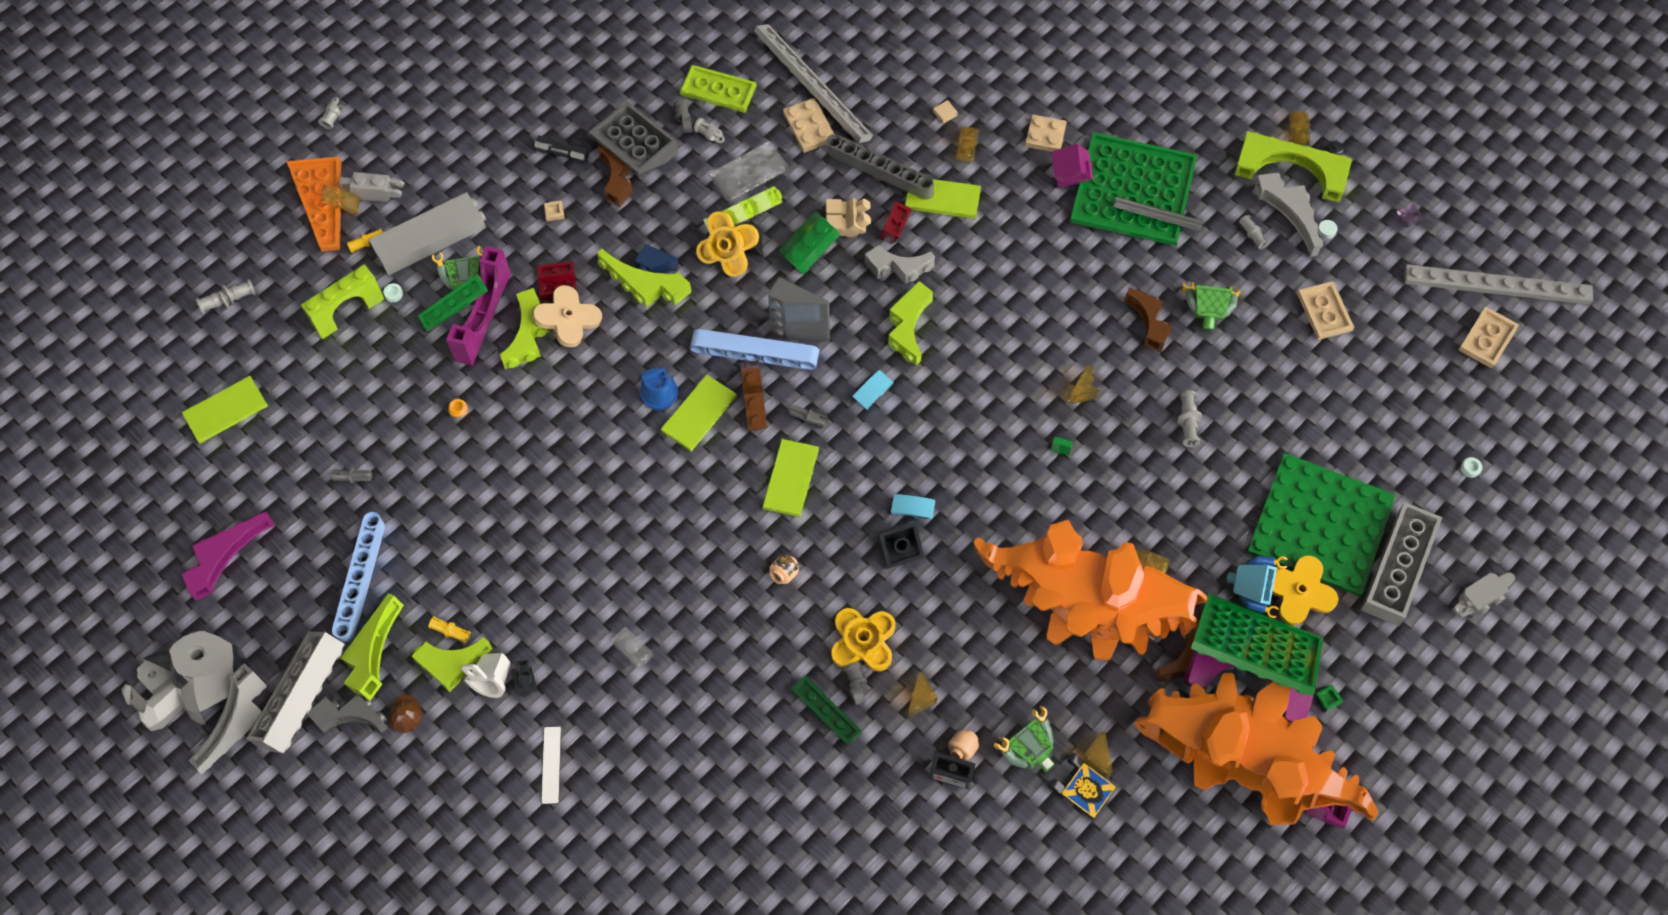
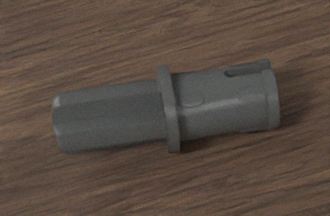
[790,405,828,428]
[332,468,372,483]

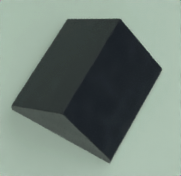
[878,521,925,569]

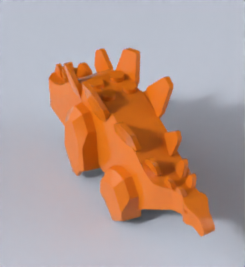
[974,520,1207,661]
[1135,673,1378,825]

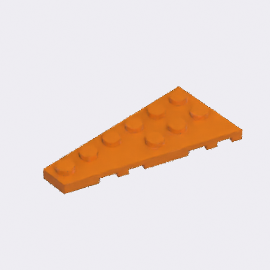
[286,157,341,252]

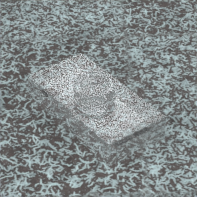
[611,626,654,669]

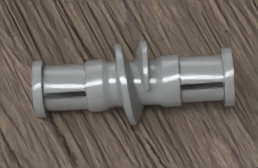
[196,279,255,314]
[1178,390,1202,447]

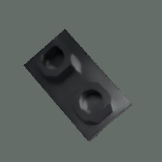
[511,660,537,697]

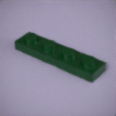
[791,675,862,747]

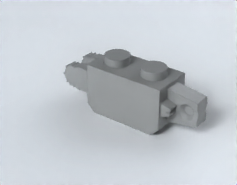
[339,172,404,202]
[1452,572,1515,619]

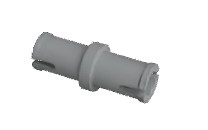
[1239,215,1269,249]

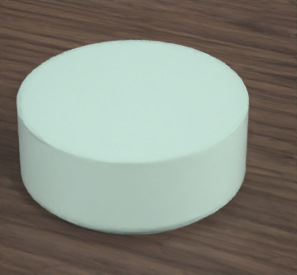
[1318,220,1337,239]
[383,283,403,302]
[1461,457,1482,478]

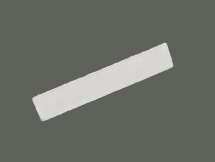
[542,727,561,804]

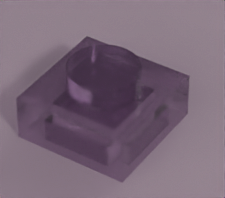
[1396,204,1423,228]

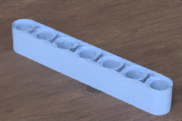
[690,329,819,370]
[332,512,385,645]

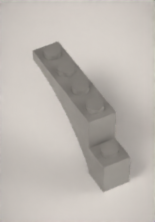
[1255,173,1323,257]
[189,663,267,774]

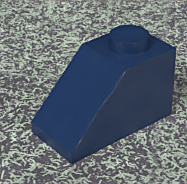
[635,244,679,274]

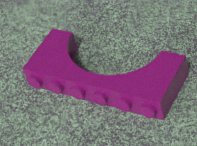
[446,246,511,366]
[1183,650,1318,723]

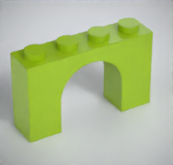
[301,264,385,339]

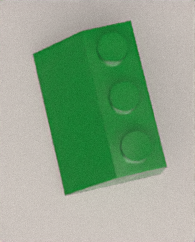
[779,211,841,274]

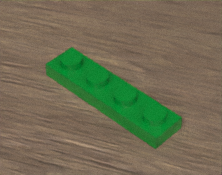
[418,275,488,332]

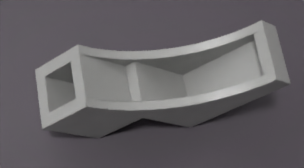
[865,245,935,284]

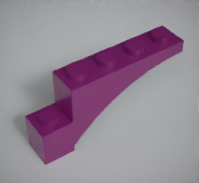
[182,512,275,600]

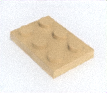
[783,98,834,153]
[1297,281,1354,340]
[1459,307,1519,369]

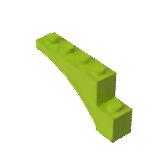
[597,249,691,307]
[340,593,404,701]

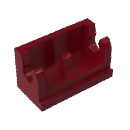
[879,202,912,244]

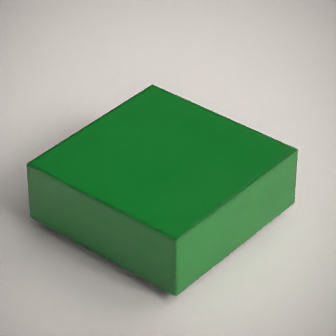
[1051,437,1073,456]
[1314,684,1344,712]

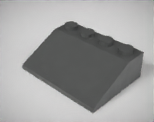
[589,101,678,174]
[768,277,830,341]

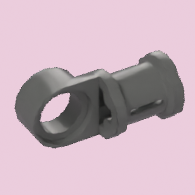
[674,99,693,133]
[843,663,867,706]

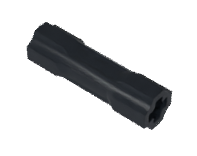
[534,135,590,164]

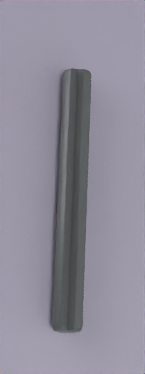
[1114,197,1202,231]

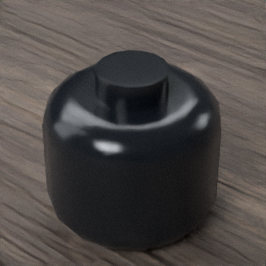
[1325,141,1344,155]

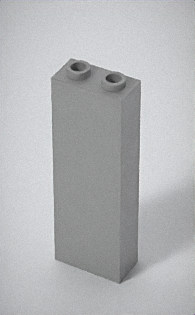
[369,192,486,276]

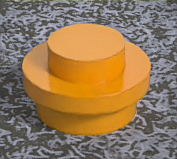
[448,399,468,417]

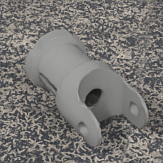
[318,97,344,130]
[693,118,725,143]

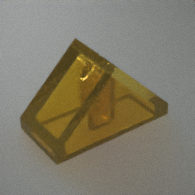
[908,672,938,717]
[1082,732,1113,778]

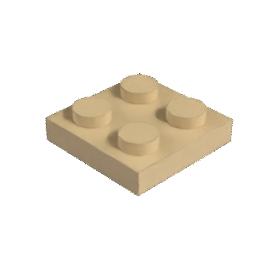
[1025,115,1067,152]

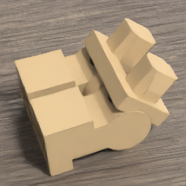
[825,198,871,237]

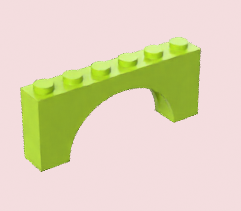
[1235,131,1352,203]

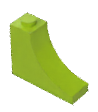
[412,637,493,692]

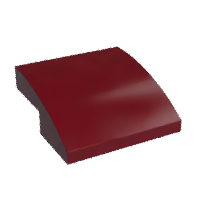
[537,261,577,301]

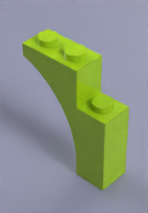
[704,186,782,233]
[888,281,933,365]
[500,288,551,369]

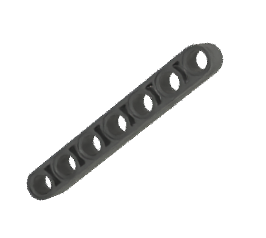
[826,134,934,199]

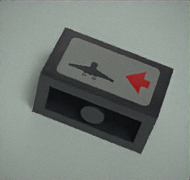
[929,752,976,790]

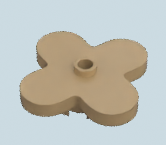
[533,286,602,347]

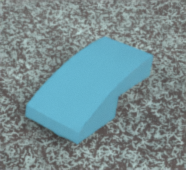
[852,370,894,410]
[891,494,935,519]

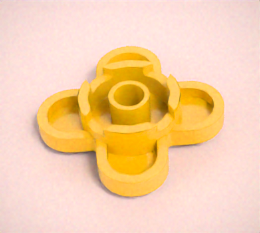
[696,211,759,277]
[1272,556,1338,625]
[832,608,895,671]

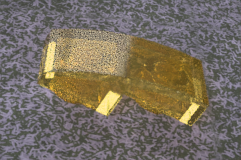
[1290,112,1310,146]
[956,127,979,162]
[321,185,360,215]
[1135,548,1170,574]

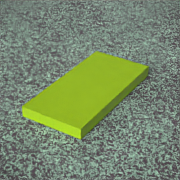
[680,65,757,113]
[905,179,981,219]
[661,375,737,452]
[182,376,268,443]
[763,439,819,518]

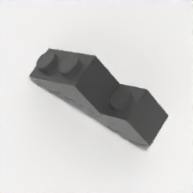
[307,694,388,733]

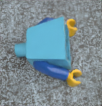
[1227,556,1288,618]

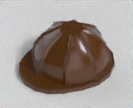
[388,695,423,733]

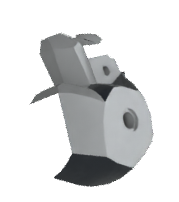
[122,631,250,731]

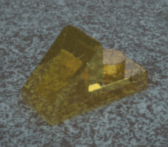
[1069,365,1099,404]

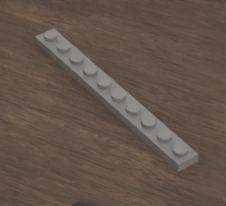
[754,24,873,143]
[1405,265,1593,305]

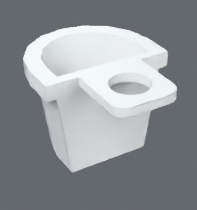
[461,653,511,698]

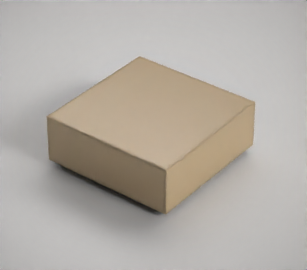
[933,100,958,124]
[544,200,565,221]

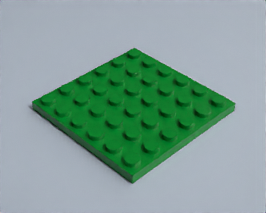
[1070,132,1197,246]
[1247,453,1396,597]
[1191,593,1323,696]

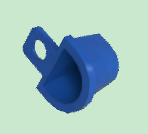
[638,368,678,410]

